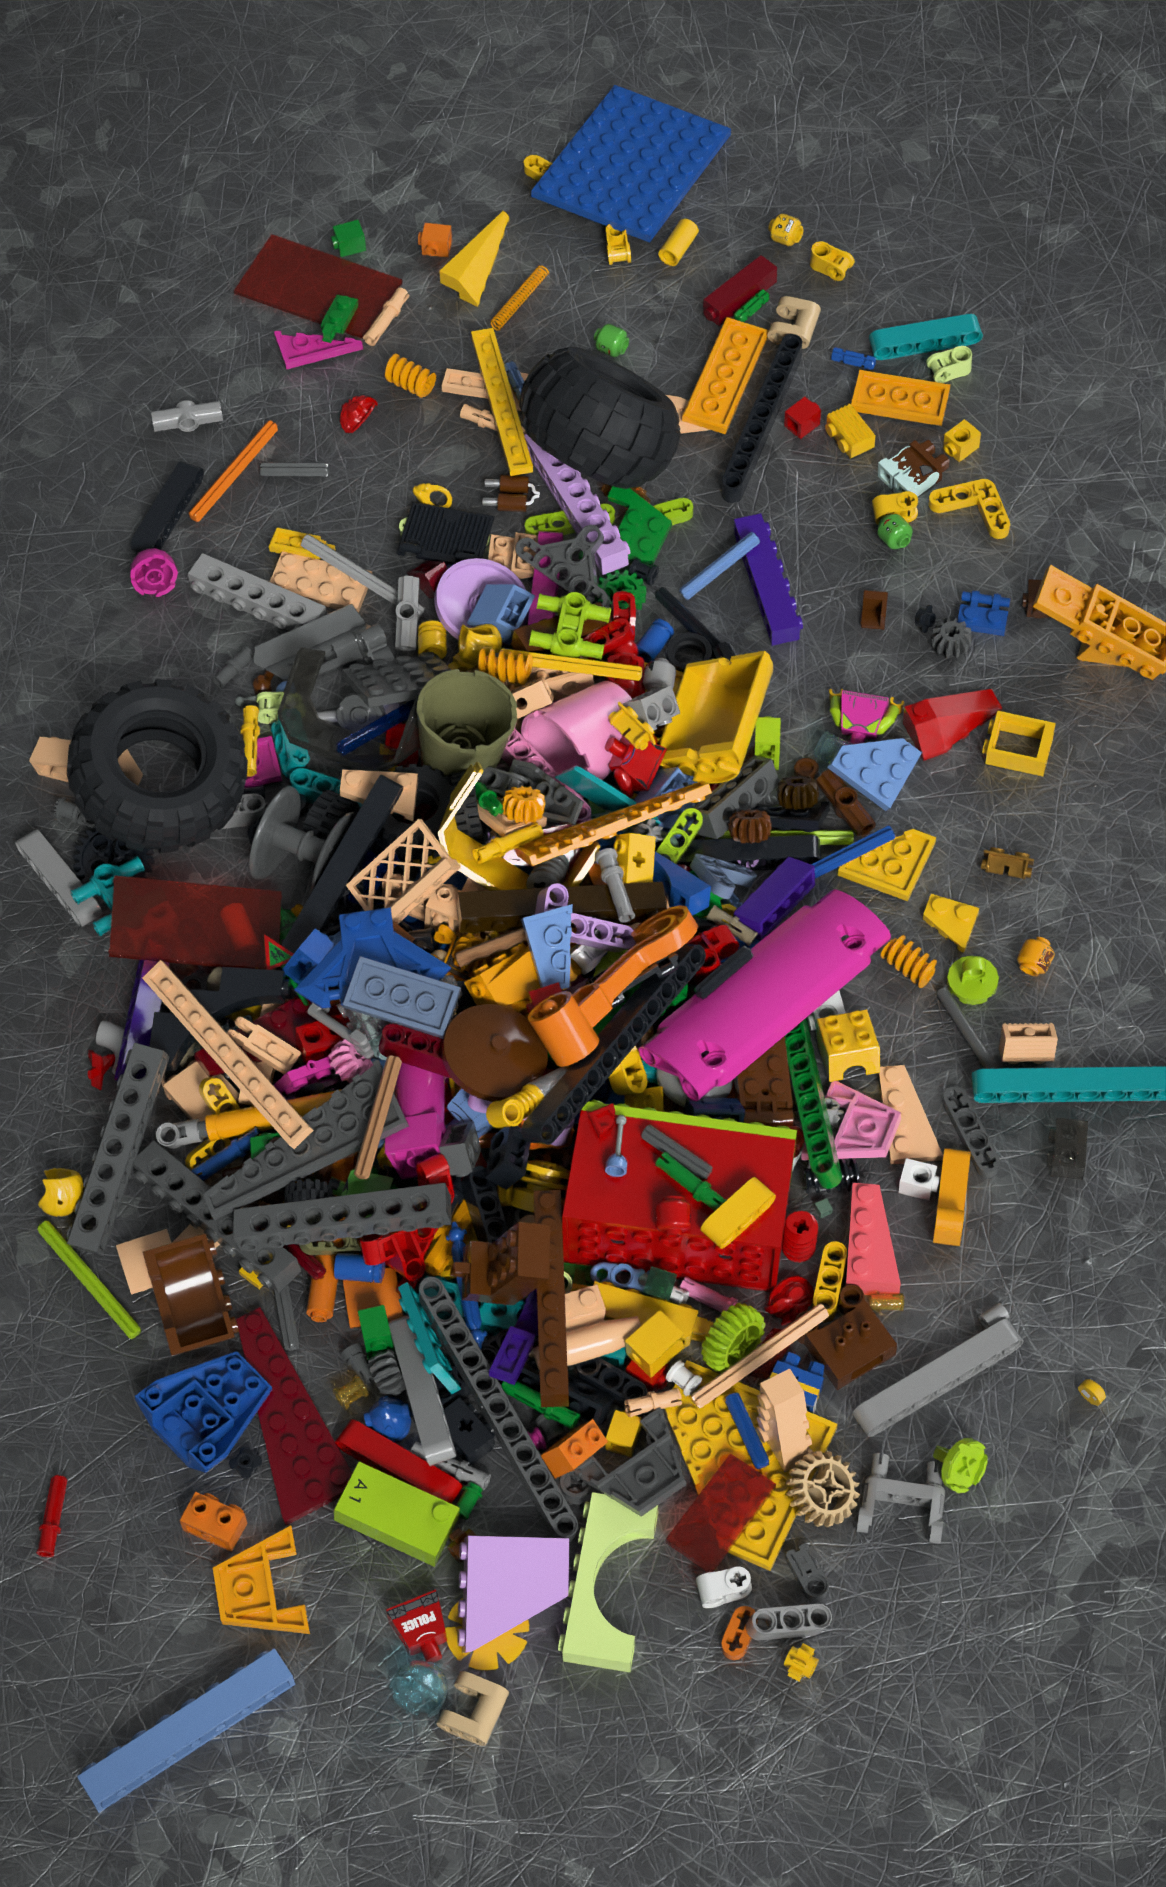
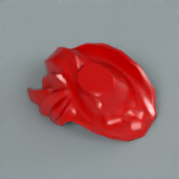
[340,395,378,433]
[764,1276,814,1326]

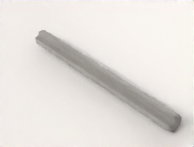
[301,534,425,618]

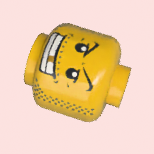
[768,214,804,246]

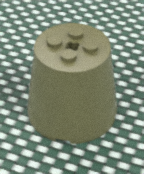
[417,669,517,779]

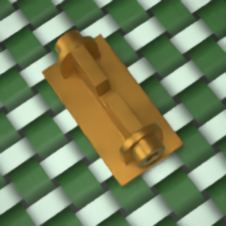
[981,847,1034,880]

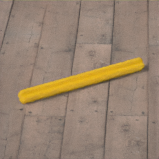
[500,648,642,681]

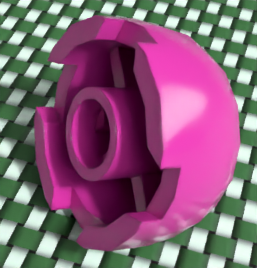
[130,548,178,597]

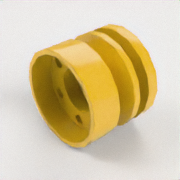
[511,1160,570,1215]

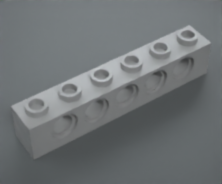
[188,553,327,631]

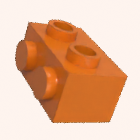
[180,1492,248,1552]

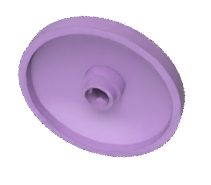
[434,558,530,646]

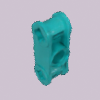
[271,708,310,779]

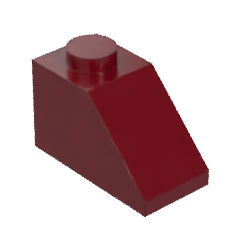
[407,561,448,599]

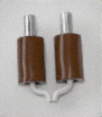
[482,475,540,512]

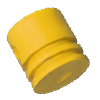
[418,620,447,659]

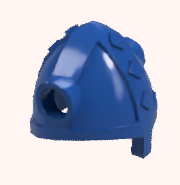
[364,1396,411,1443]

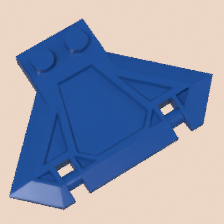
[294,907,451,1009]

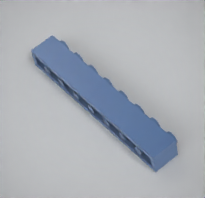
[77,1648,295,1813]

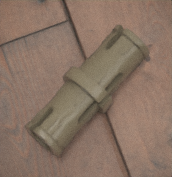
[706,905,758,946]

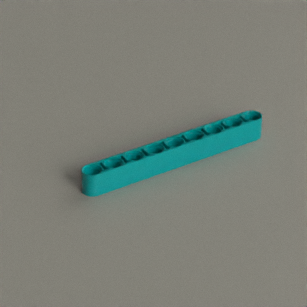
[971,1066,1166,1103]

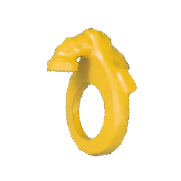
[412,483,452,508]

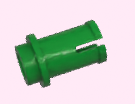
[456,1482,483,1520]

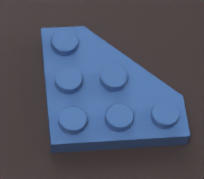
[827,738,922,811]

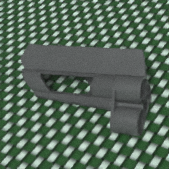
[253,604,395,684]

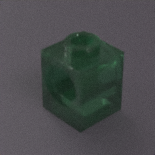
[642,1266,677,1301]

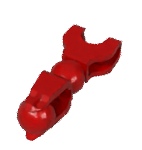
[604,591,646,699]

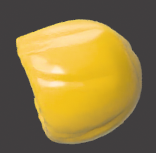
[458,624,502,666]
[38,1168,84,1217]

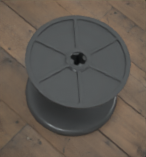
[249,786,357,891]

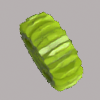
[701,1303,766,1373]

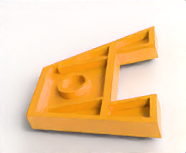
[213,1525,310,1634]

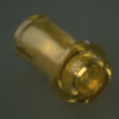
[870,1291,904,1313]

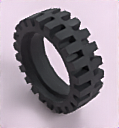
[451,771,488,844]

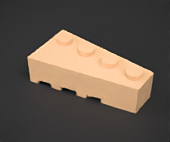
[29,737,143,786]
[756,1369,813,1472]

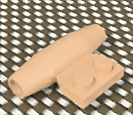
[532,1284,641,1370]

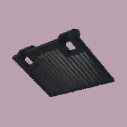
[396,502,495,565]

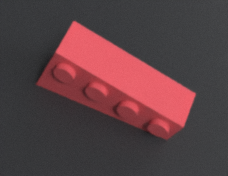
[846,1183,901,1298]

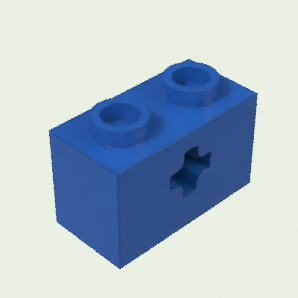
[281,928,335,985]

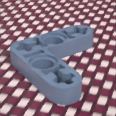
[690,854,757,899]

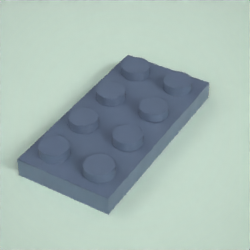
[343,956,461,1039]

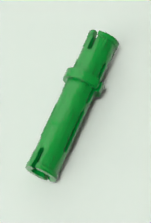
[656,1152,727,1211]
[501,1381,580,1430]

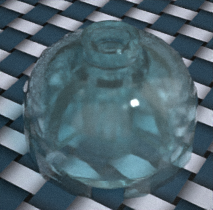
[389,1660,448,1717]

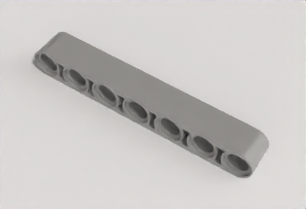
[388,1315,457,1466]
[852,1319,1024,1437]

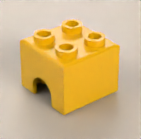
[816,1009,880,1082]

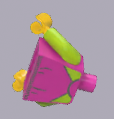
[829,689,904,745]

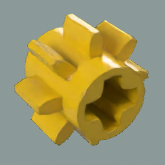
[784,1643,819,1682]

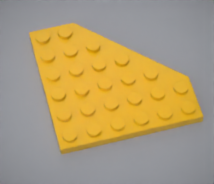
[664,1360,838,1571]

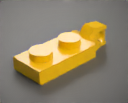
[269,528,336,560]

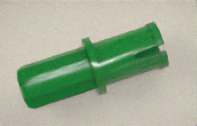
[475,782,504,816]

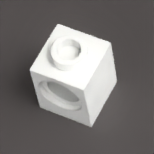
[898,1158,940,1201]

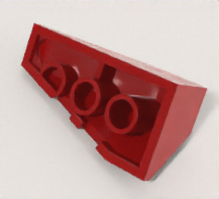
[903,689,1002,761]

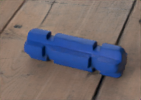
[831,347,876,370]

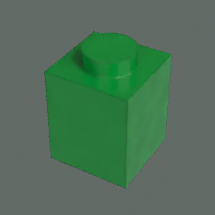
[330,220,366,257]

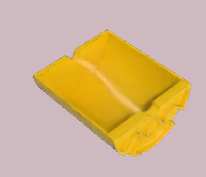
[659,651,773,783]

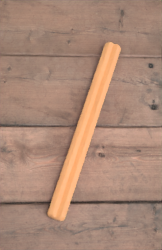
[691,1304,829,1408]

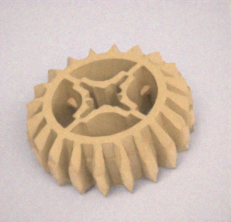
[785,1451,860,1527]

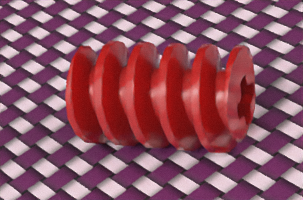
[782,1211,818,1263]

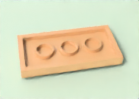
[270,552,372,613]

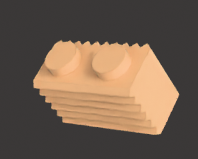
[999,1023,1058,1064]

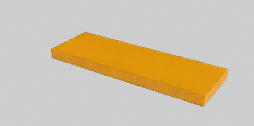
[682,317,769,435]

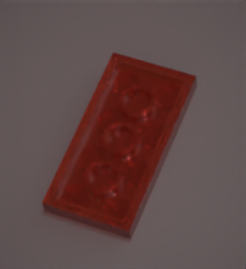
[665,1453,776,1572]

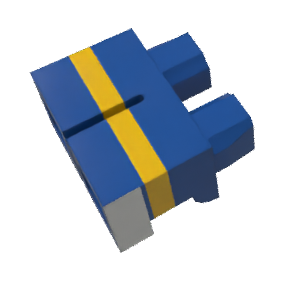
[769,1352,824,1414]

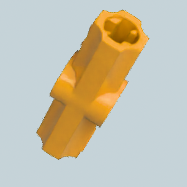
[424,1200,473,1276]

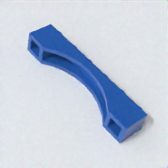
[580,830,711,916]

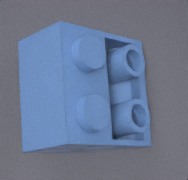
[467,584,535,646]

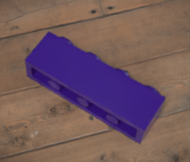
[733,857,815,941]

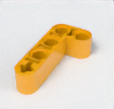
[933,1148,971,1246]

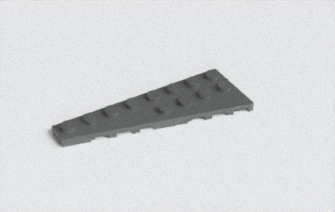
[203,1060,409,1220]

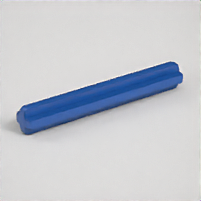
[811,826,896,879]

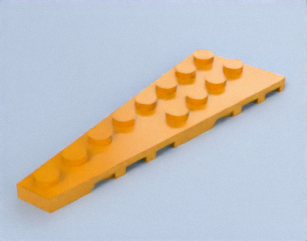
[515,781,712,866]

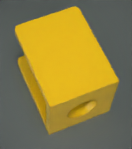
[625,1311,684,1378]

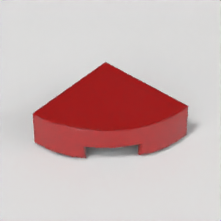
[588,1103,615,1139]

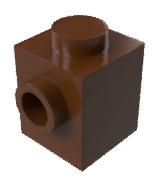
[1022,579,1051,618]

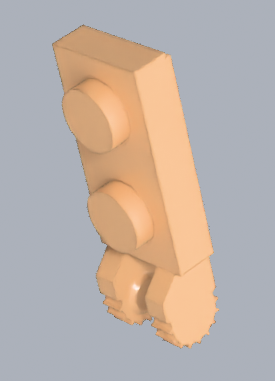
[227,1017,301,1075]

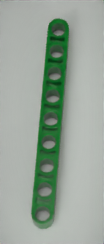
[785,1018,842,1189]

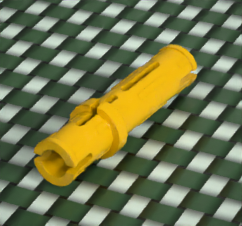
[241,705,260,777]
[472,822,543,864]

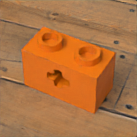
[540,1419,608,1479]

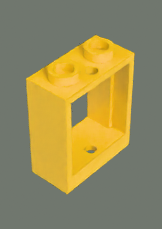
[982,711,1056,777]

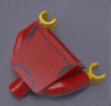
[605,734,667,799]

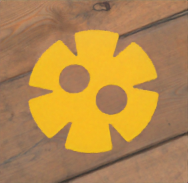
[445,1598,529,1670]

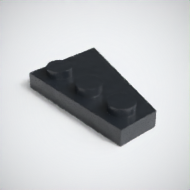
[751,801,830,832]

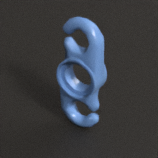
[590,1262,657,1292]

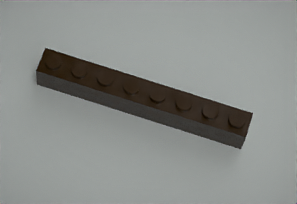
[456,882,667,934]

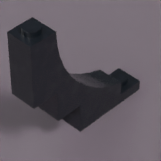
[145,967,291,1095]

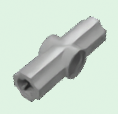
[151,401,223,432]
[395,576,420,651]

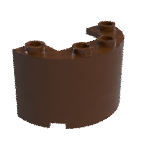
[143,1233,239,1356]

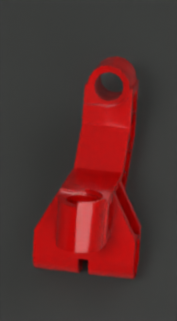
[623,925,739,985]
[359,1153,454,1281]

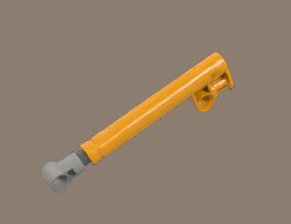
[156,1089,342,1149]

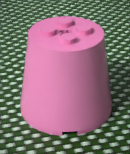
[521,681,632,798]

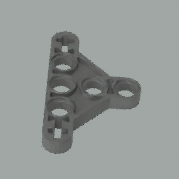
[515,525,611,608]

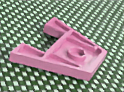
[801,1081,901,1160]

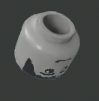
[642,658,676,691]

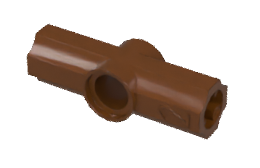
[816,769,876,837]

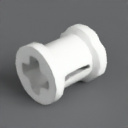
[665,1360,702,1396]

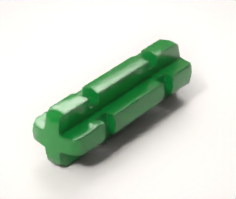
[734,289,770,322]

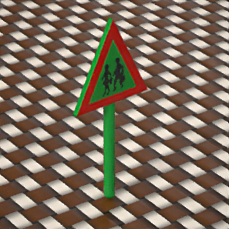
[264,934,309,1006]

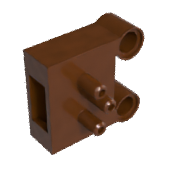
[795,1285,897,1390]

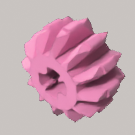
[328,1039,373,1083]

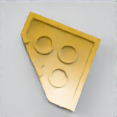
[838,829,936,901]

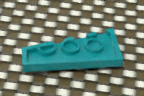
[398,1282,461,1394]

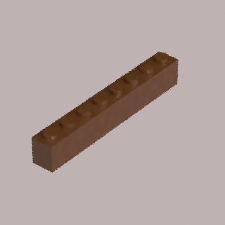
[534,1190,569,1407]

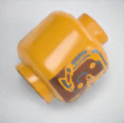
[1017,937,1055,977]

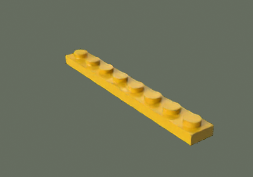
[471,328,533,476]

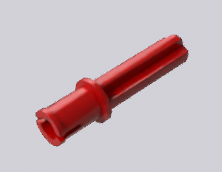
[36,1475,68,1558]

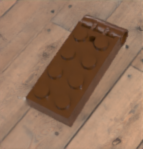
[733,1036,794,1129]

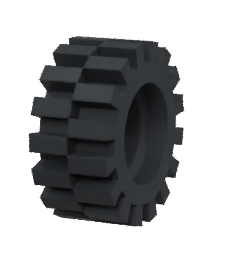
[284,1179,333,1203]

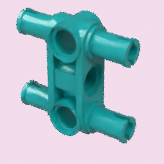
[70,856,167,937]

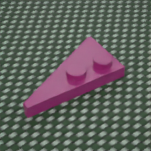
[274,331,363,370]

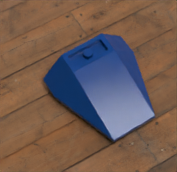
[135,1351,272,1473]

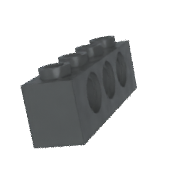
[693,755,780,839]

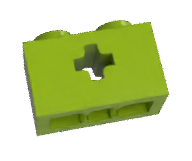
[755,716,781,770]

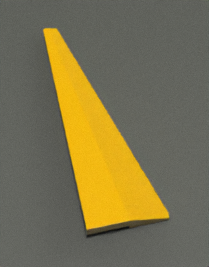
[439,211,509,307]

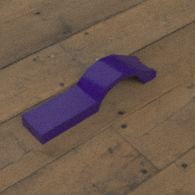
[489,1288,539,1385]

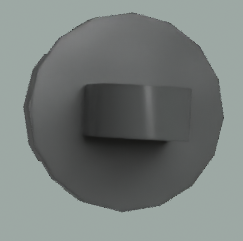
[337,692,386,740]

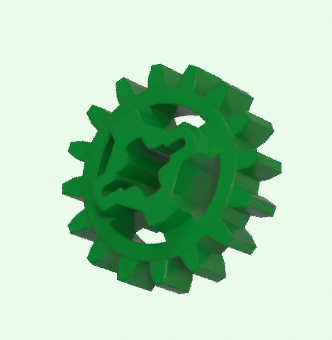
[595,569,646,610]

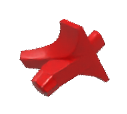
[88,1050,115,1090]

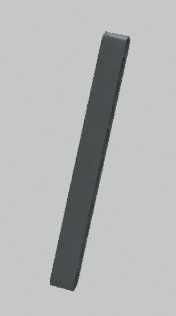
[418,1277,578,1543]

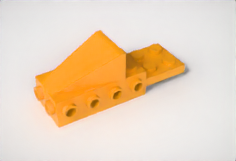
[1033,565,1166,680]
[464,927,582,1015]

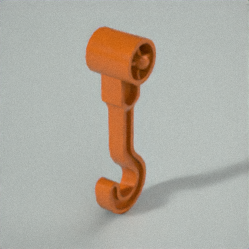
[528,905,698,1067]

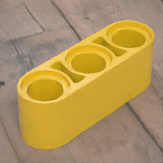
[700,1177,776,1249]
[812,1241,847,1323]

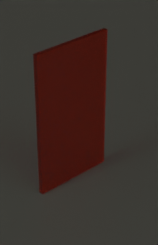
[234,234,403,339]
[108,876,282,970]

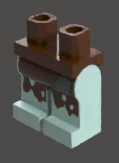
[878,439,950,503]

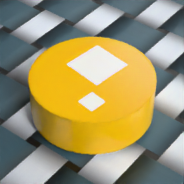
[1078,1379,1106,1406]

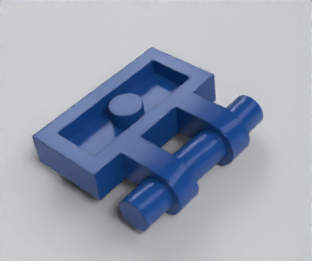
[958,590,1011,636]

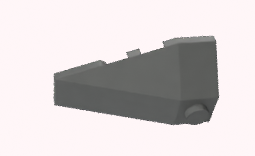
[509,759,584,825]

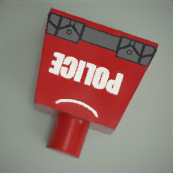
[386,1589,447,1664]

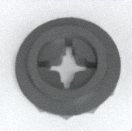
[555,1471,597,1506]

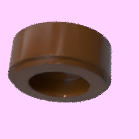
[794,758,819,780]

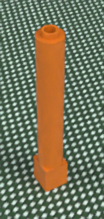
[306,1151,358,1322]

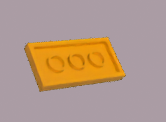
[851,370,951,426]

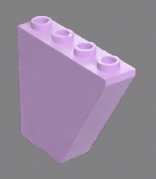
[457,1536,569,1653]

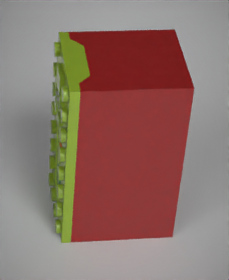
[562,1100,797,1292]

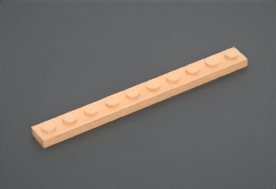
[142,960,314,1149]

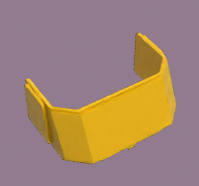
[438,762,601,891]

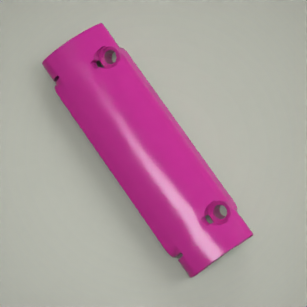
[639,889,891,1101]

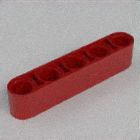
[335,1419,463,1504]

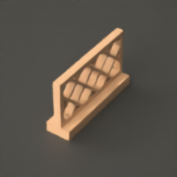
[346,819,461,924]

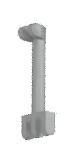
[308,1003,374,1059]

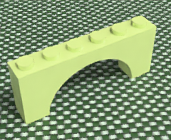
[558,1492,659,1672]

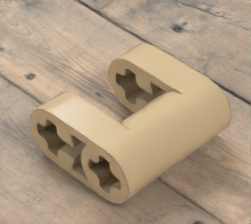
[767,296,821,349]
[436,1671,509,1746]

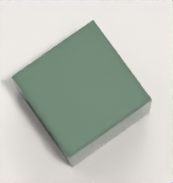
[815,1198,833,1219]

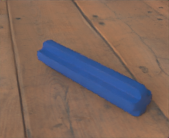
[725,1392,769,1469]

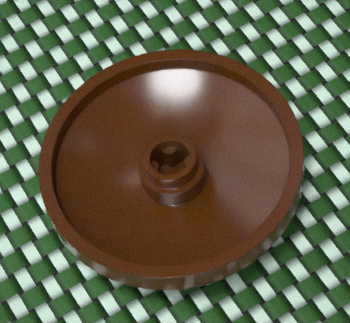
[442,1004,548,1102]

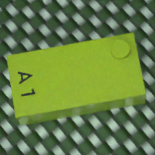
[334,1462,460,1567]

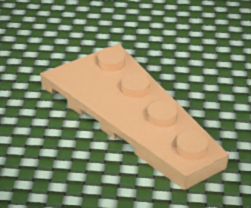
[878,1065,943,1165]

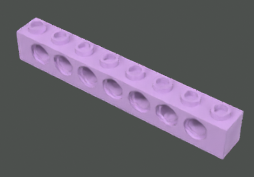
[524,434,630,575]

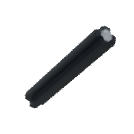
[655,587,722,649]

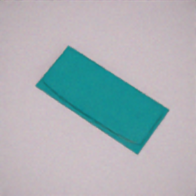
[555,766,661,826]

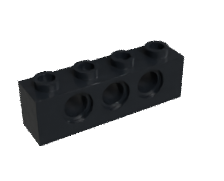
[498,1356,615,1427]

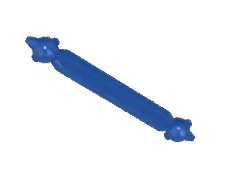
[446,1222,487,1350]

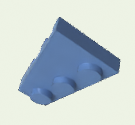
[521,904,573,990]

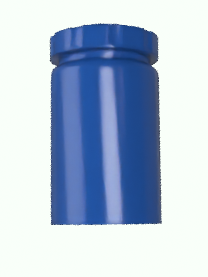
[636,619,674,663]
[334,1252,385,1283]

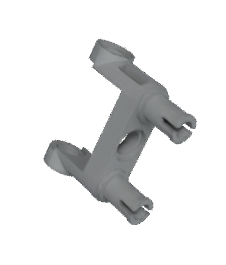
[857,1453,945,1544]

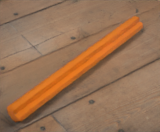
[189,420,278,522]

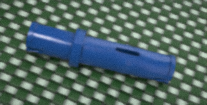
[192,1127,262,1181]

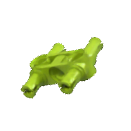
[529,592,611,660]

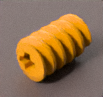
[385,353,436,398]
[478,648,533,685]
[880,935,937,988]

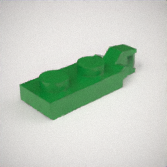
[321,295,358,343]

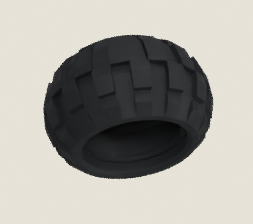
[519,347,681,489]

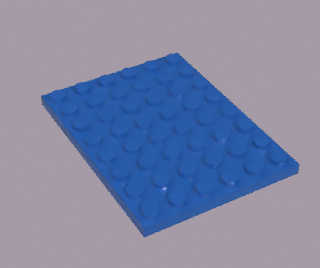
[531,85,731,243]

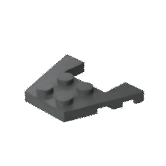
[573,1407,687,1517]

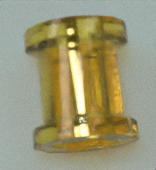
[333,1375,369,1410]

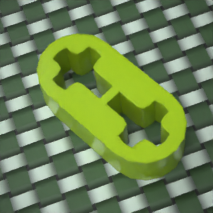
[653,498,693,525]

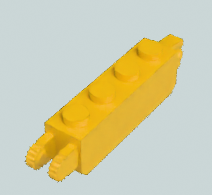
[570,1281,714,1348]

